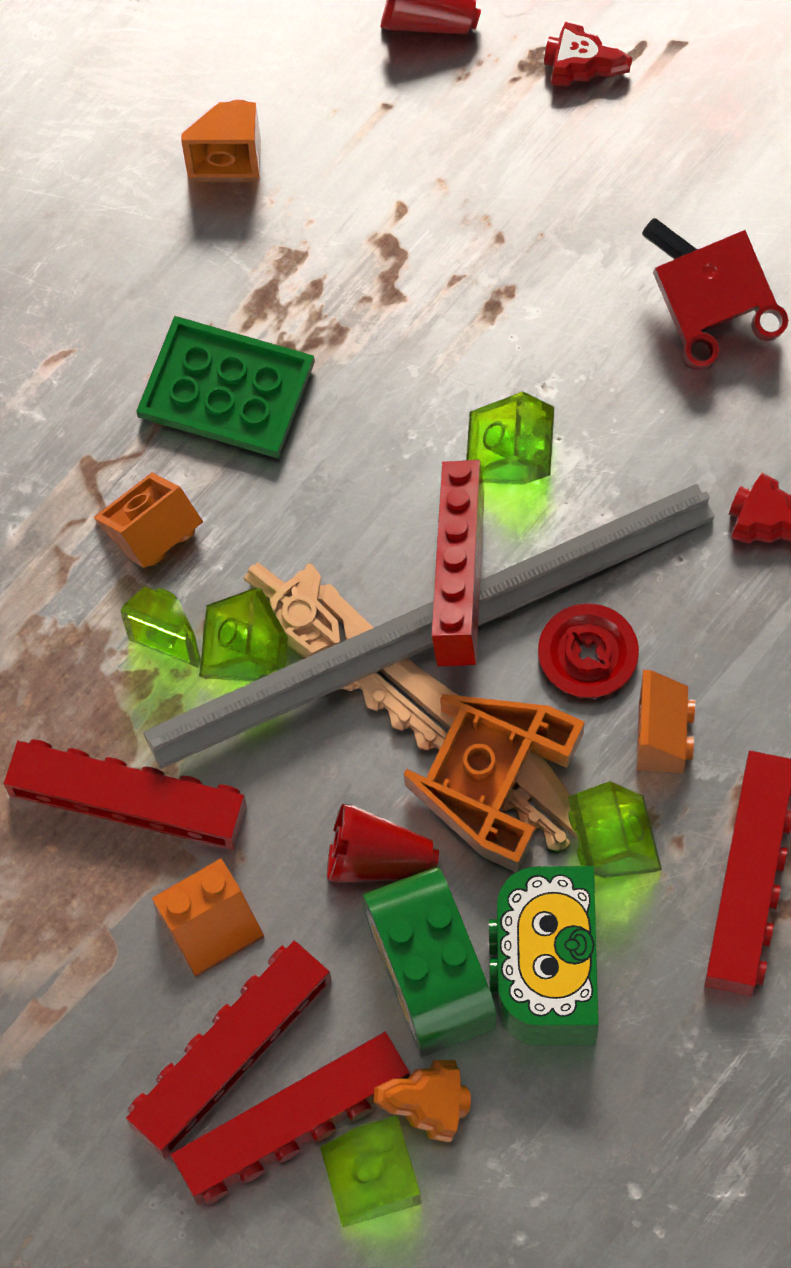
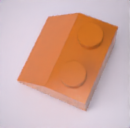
[181,99,261,178]
[93,472,203,568]
[636,670,695,773]
[152,858,264,977]

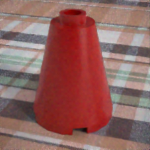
[380,0,481,35]
[327,803,439,883]

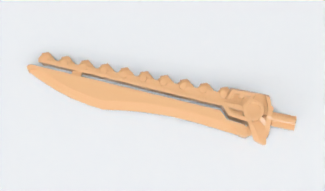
[243,562,593,852]

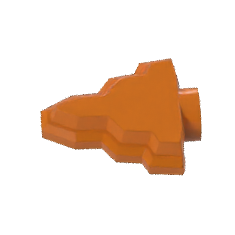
[374,1060,471,1143]

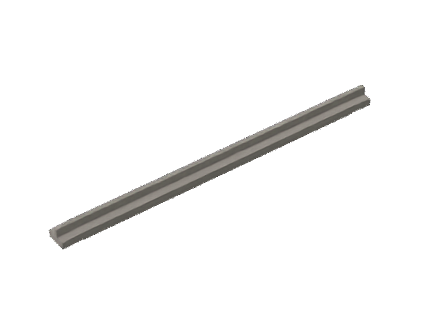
[144,484,715,769]

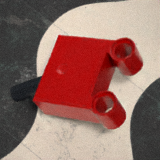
[642,218,789,370]

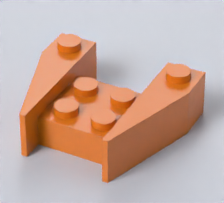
[404,694,585,872]

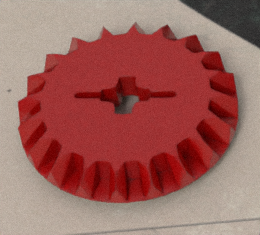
[538,603,639,700]

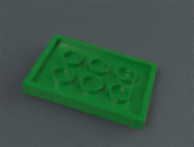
[136,316,315,459]

